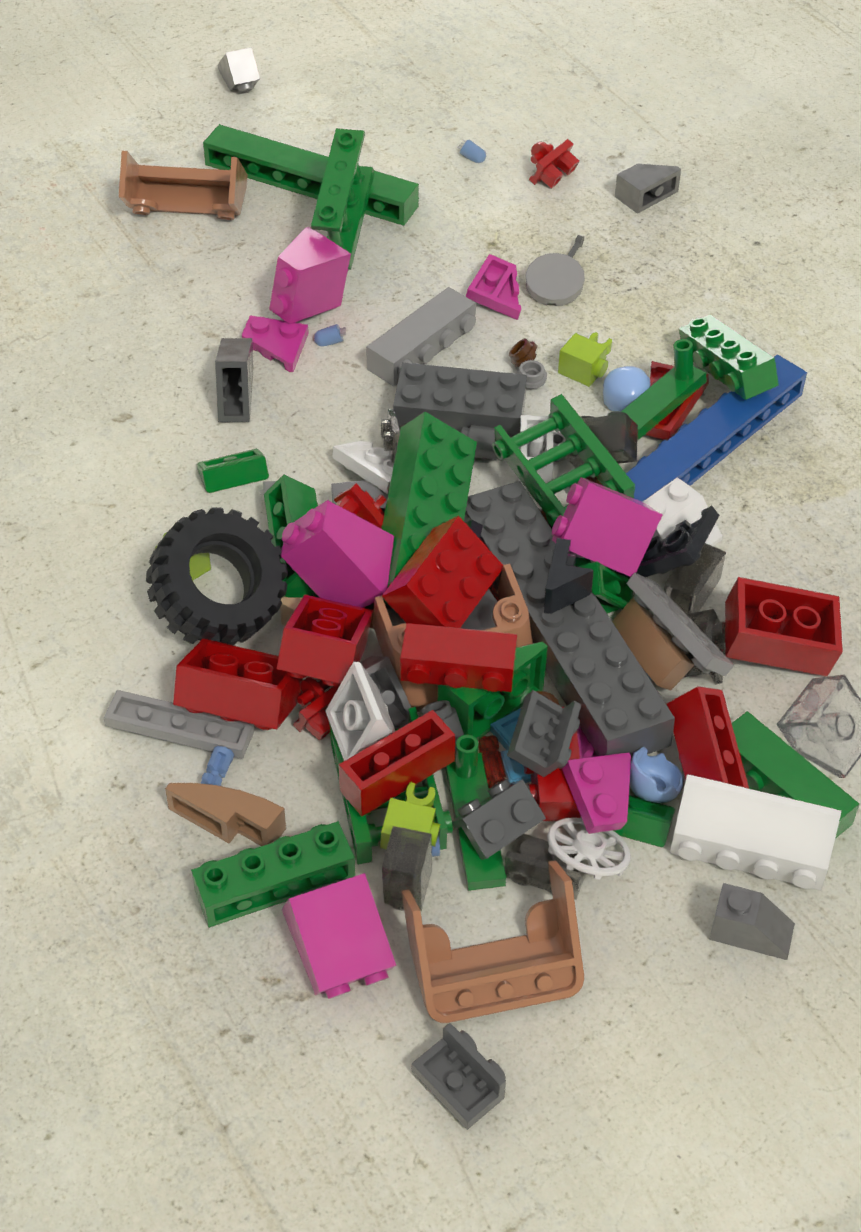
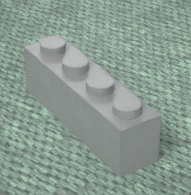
[366,287,476,387]

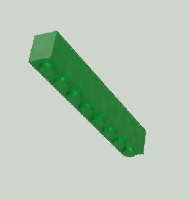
[203,124,419,226]

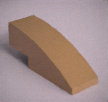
[612,598,694,691]
[165,783,286,846]

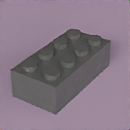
[393,362,527,437]

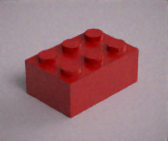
[382,516,503,628]
[725,577,843,677]
[276,595,373,687]
[173,639,303,730]

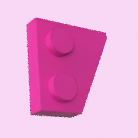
[466,254,522,320]
[242,315,309,372]
[562,752,631,834]

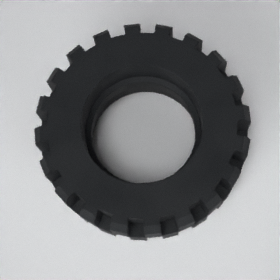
[146,507,288,645]

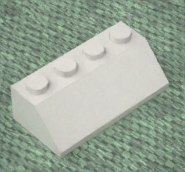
[670,774,841,890]

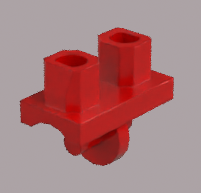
[529,139,580,189]
[333,483,386,529]
[293,677,339,741]

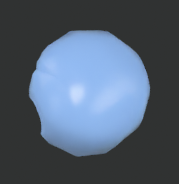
[603,366,651,413]
[629,747,683,803]

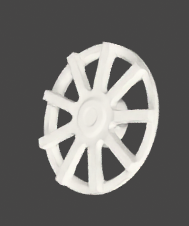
[547,818,631,880]

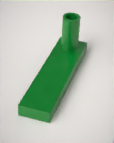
[601,339,707,450]
[445,735,506,891]

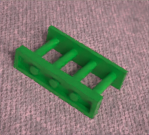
[311,128,375,270]
[492,394,635,528]
[329,707,453,865]

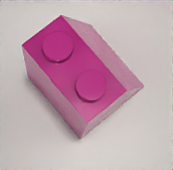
[269,226,351,324]
[552,477,663,577]
[281,500,394,608]
[282,873,396,999]

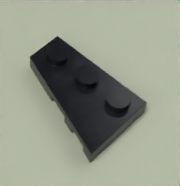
[615,505,720,579]

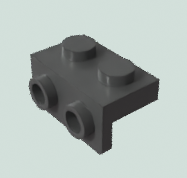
[507,690,581,777]
[452,779,546,860]
[411,1023,506,1130]

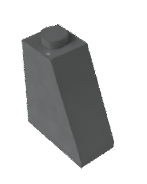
[215,338,253,422]

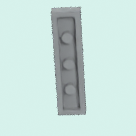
[626,573,734,676]
[104,690,255,759]

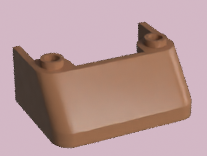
[119,151,248,220]
[372,564,533,712]
[401,860,584,1023]

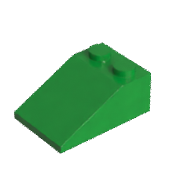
[437,642,548,740]

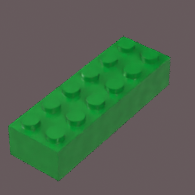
[382,412,477,608]

